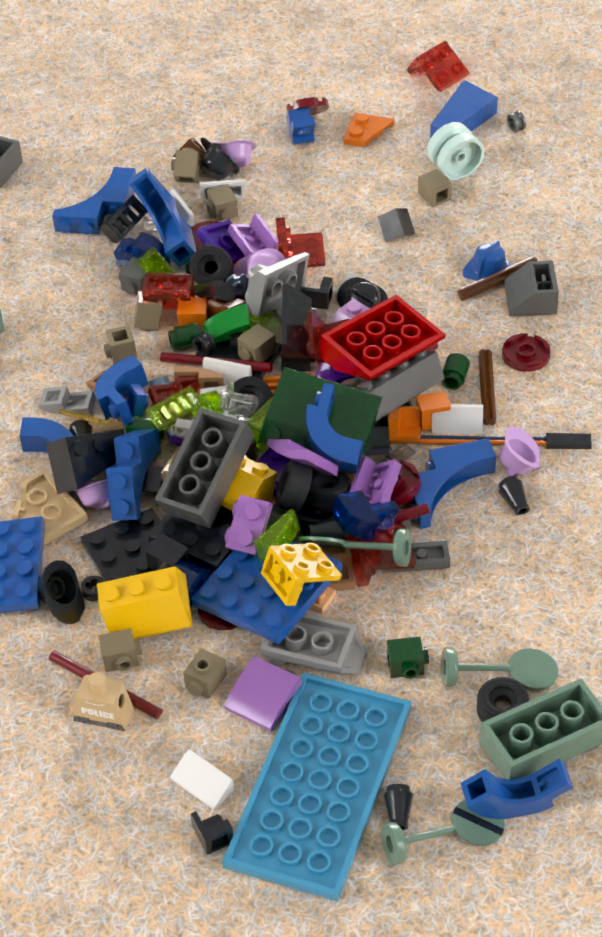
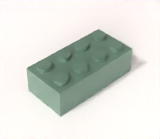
[479,678,602,779]

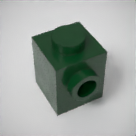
[387,637,429,679]

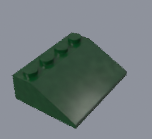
[258,367,383,459]

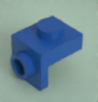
[117,384,149,421]

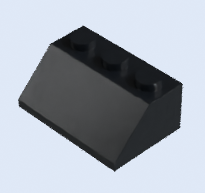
[281,284,316,372]

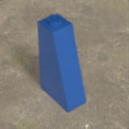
[430,80,498,138]

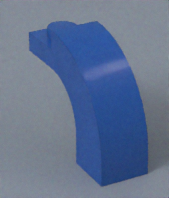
[95,355,149,426]
[306,383,363,475]
[19,417,73,453]
[460,759,574,819]

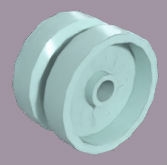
[427,122,485,180]

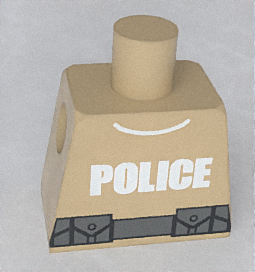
[73,672,134,731]

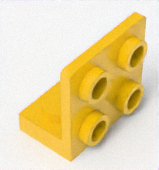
[261,543,342,606]

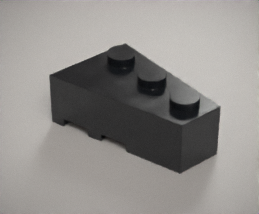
[46,428,125,495]

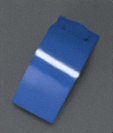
[286,108,315,145]

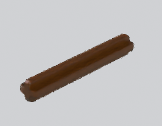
[457,256,538,301]
[478,349,496,425]

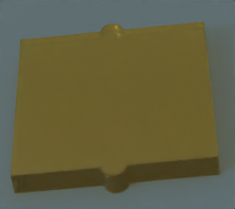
[59,409,110,425]

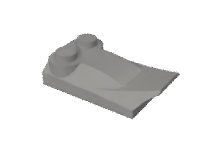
[245,252,309,317]
[260,613,368,675]

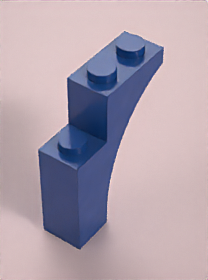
[52,167,136,235]
[129,167,197,268]
[106,428,161,521]
[410,438,496,529]

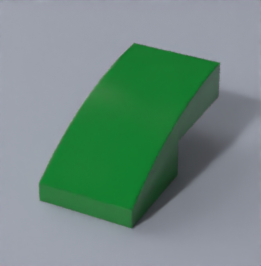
[203,303,252,343]

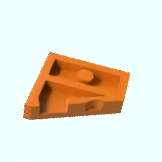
[343,113,395,147]

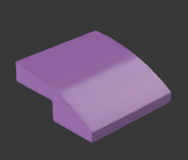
[267,439,339,476]
[224,656,302,732]

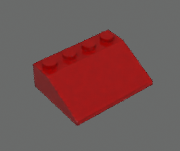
[320,294,446,380]

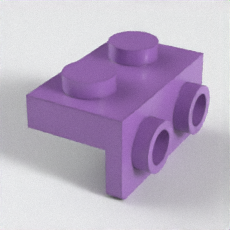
[227,214,278,257]
[347,456,402,514]
[225,495,273,556]

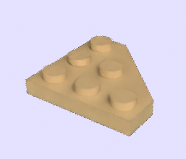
[12,469,88,546]

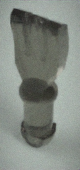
[375,443,415,464]

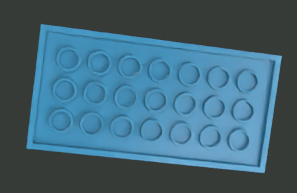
[222,672,412,902]

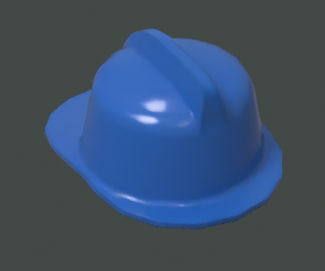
[463,240,510,281]

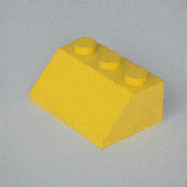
[222,455,278,510]
[97,566,193,639]

